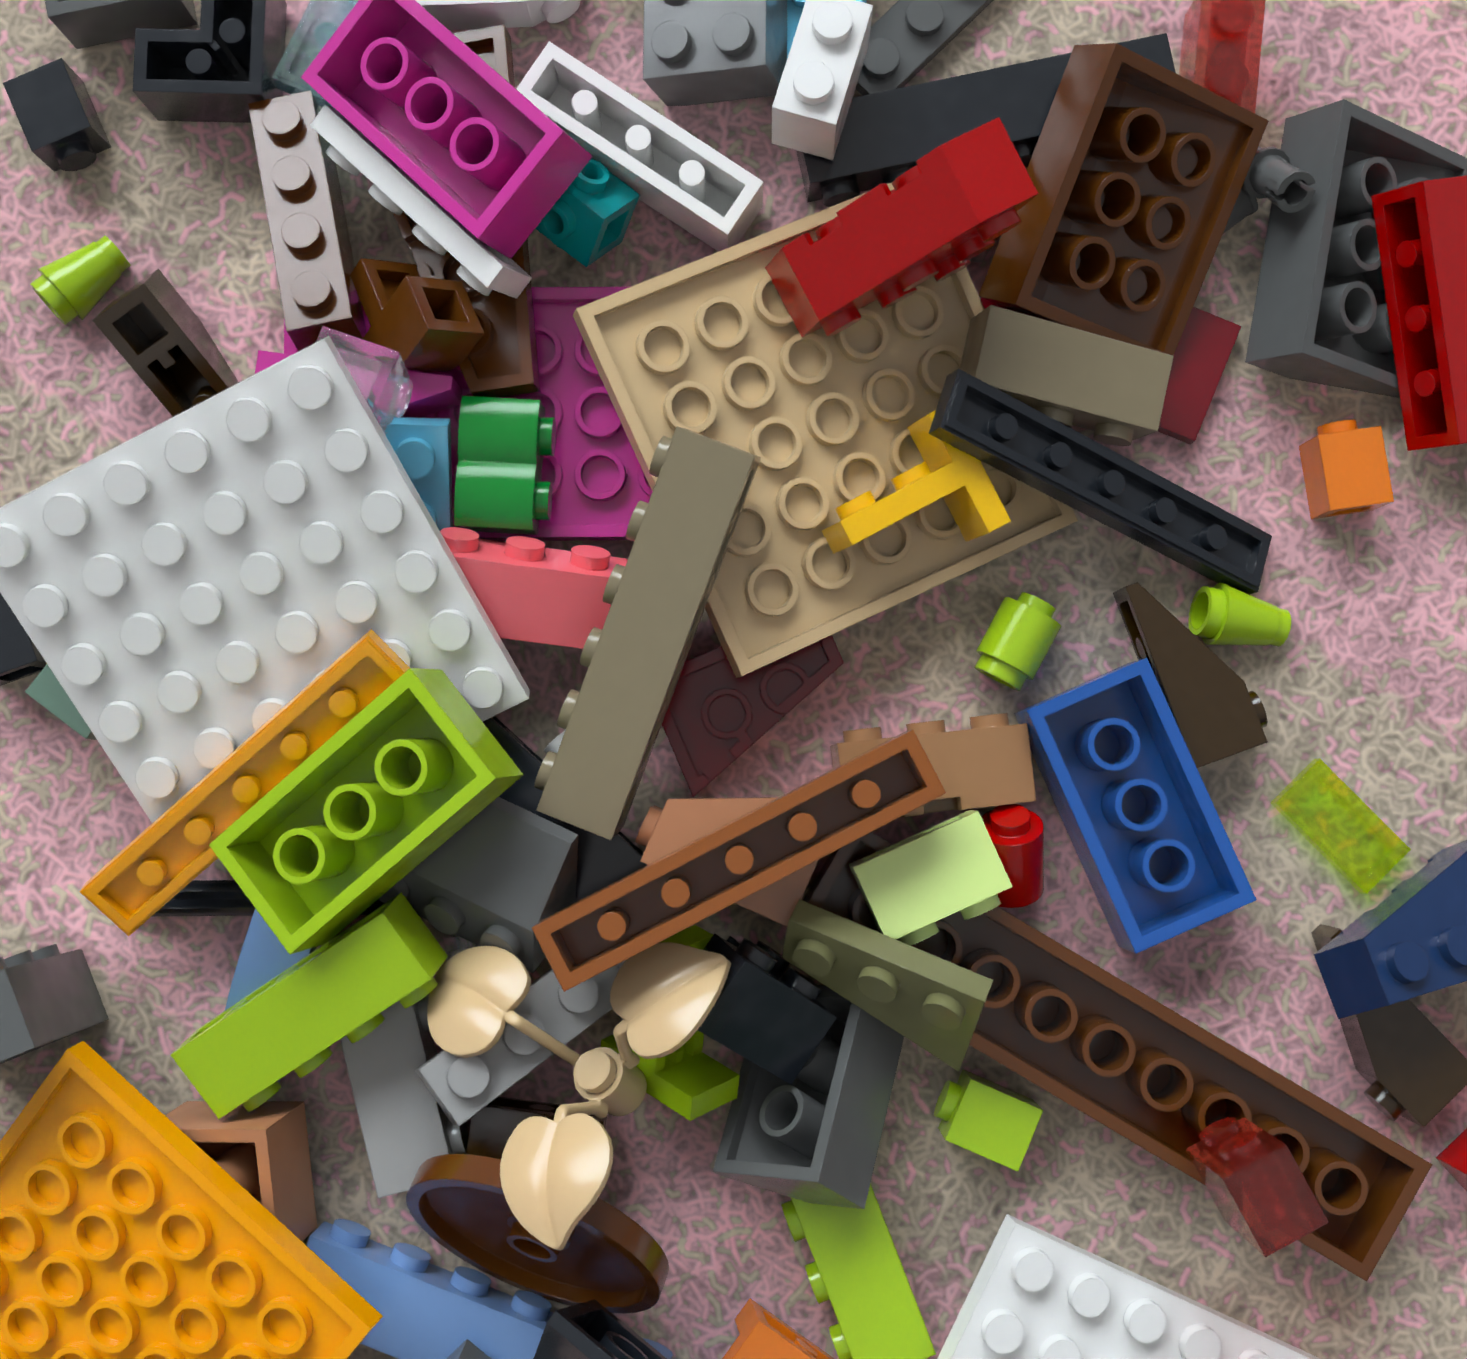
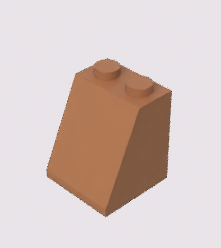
[635,797,818,927]

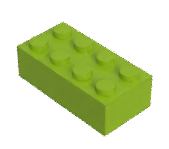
[209,668,523,954]

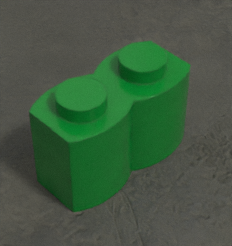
[454,396,556,535]

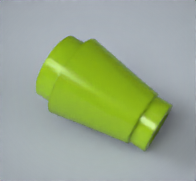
[30,235,131,325]
[1188,583,1291,647]

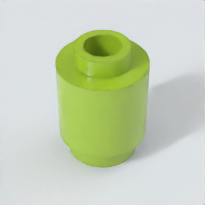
[974,592,1061,691]

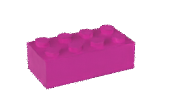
[301,0,593,259]

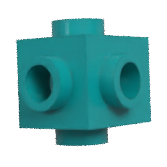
[535,158,640,267]

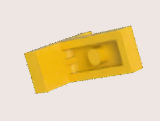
[822,410,1011,554]

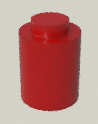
[982,804,1044,908]

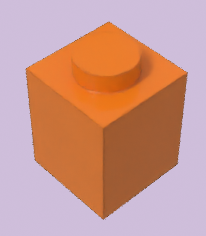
[1299,419,1394,519]

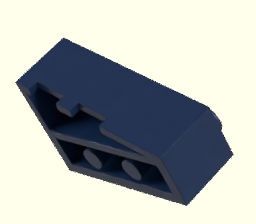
[1314,840,1467,1019]

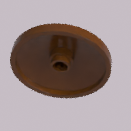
[406,1154,669,1314]

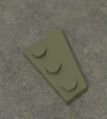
[782,899,993,1071]

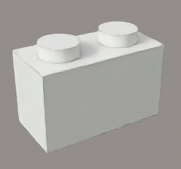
[772,0,873,160]

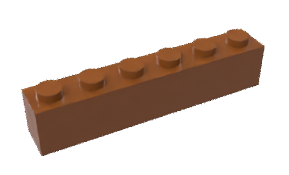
[531,730,946,992]

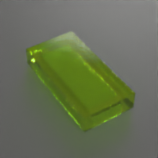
[1270,758,1411,894]

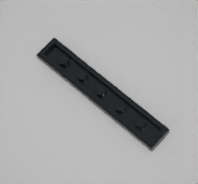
[929,369,1272,595]

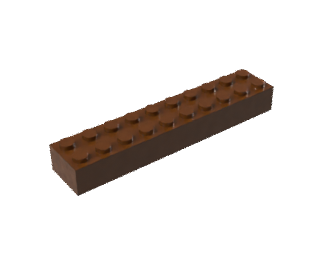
[786,832,1433,1282]

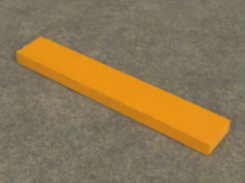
[79,629,410,936]

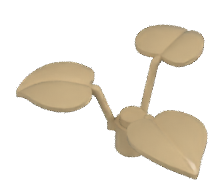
[427,942,731,1251]

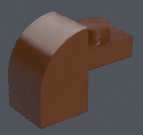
[350,258,484,372]

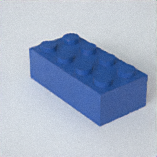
[1014,658,1257,954]

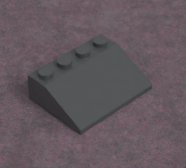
[1245,99,1467,398]

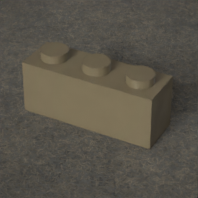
[960,305,1174,446]

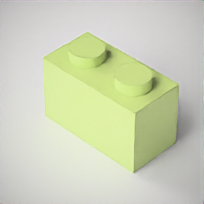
[849,810,1013,945]

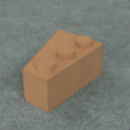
[830,713,1036,817]

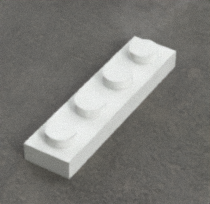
[310,105,532,298]

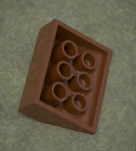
[979,43,1269,356]

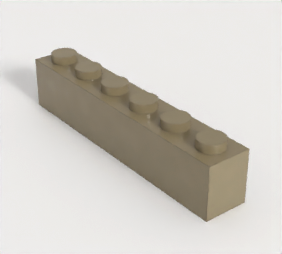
[534,426,761,840]

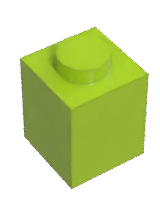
[934,1069,1043,1172]

